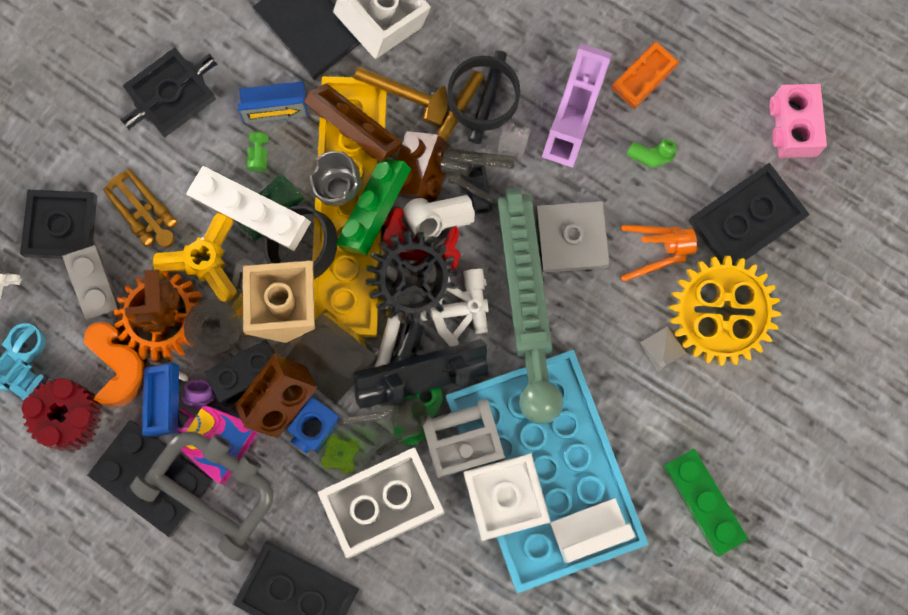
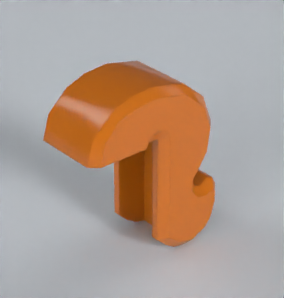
[84,322,147,408]

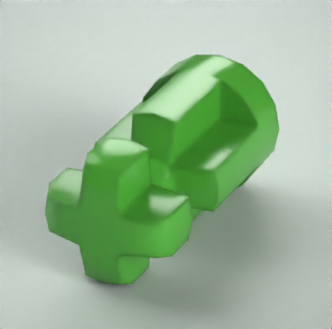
[247,132,269,172]

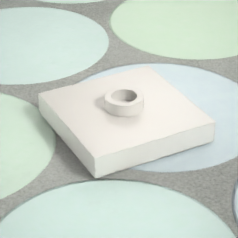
[463,454,550,541]

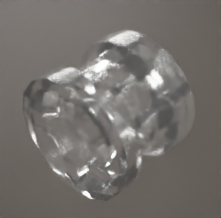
[497,121,531,159]

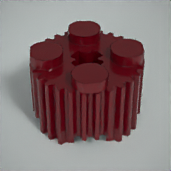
[21,378,102,451]

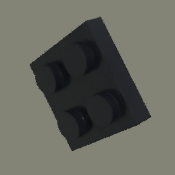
[20,189,98,259]

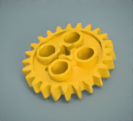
[668,256,781,366]

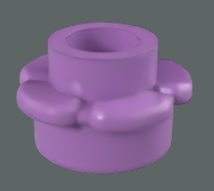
[181,379,216,410]

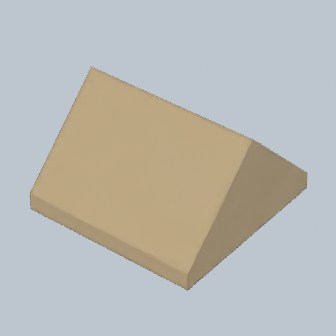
[243,261,315,343]

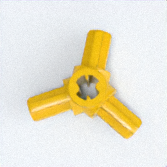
[153,213,238,303]

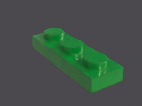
[336,159,411,255]
[663,448,749,557]

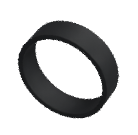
[448,56,520,131]
[264,205,338,279]

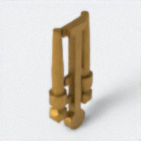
[102,169,178,248]

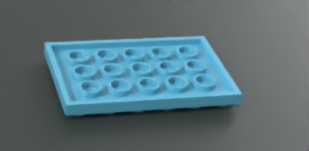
[445,350,649,594]

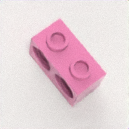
[770,84,827,158]

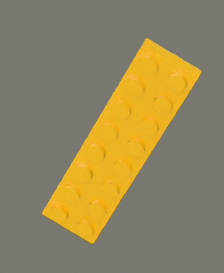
[308,76,387,337]

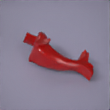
[381,207,461,269]

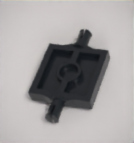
[120,47,218,138]

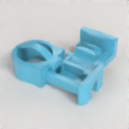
[0,323,49,401]

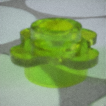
[321,436,359,474]

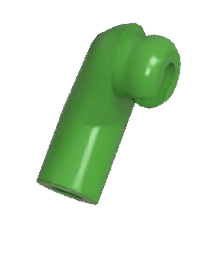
[626,139,677,168]

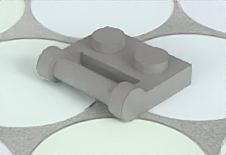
[420,399,505,478]

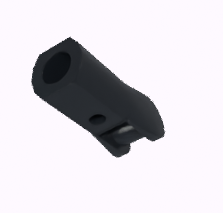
[462,153,493,215]

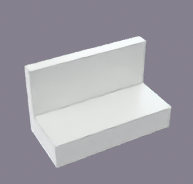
[550,498,635,563]

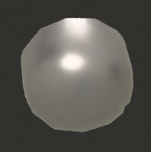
[310,151,361,206]

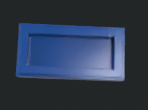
[142,363,179,437]

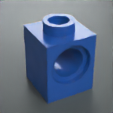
[287,396,342,454]

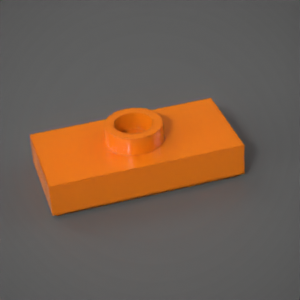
[611,41,679,110]

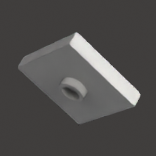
[536,201,610,273]

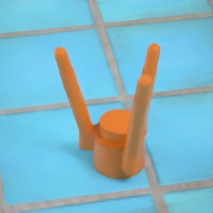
[621,225,697,281]

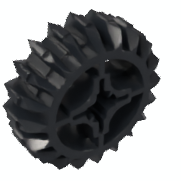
[365,231,458,324]

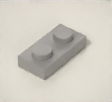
[62,244,120,320]

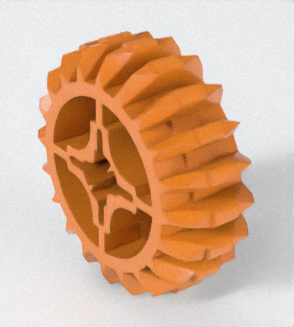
[113,271,207,362]

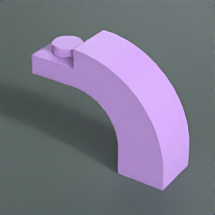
[542,43,612,168]

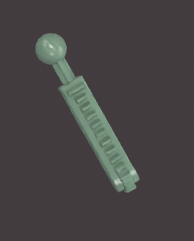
[497,188,564,424]

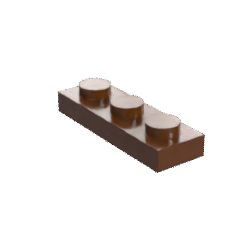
[304,83,403,162]

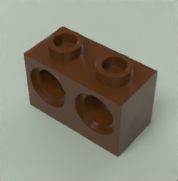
[235,354,317,438]

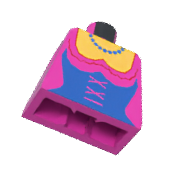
[178,405,258,486]

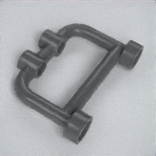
[130,432,273,561]

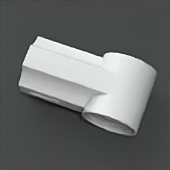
[403,195,475,241]

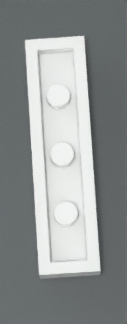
[186,166,311,251]

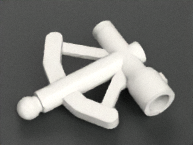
[408,269,489,347]

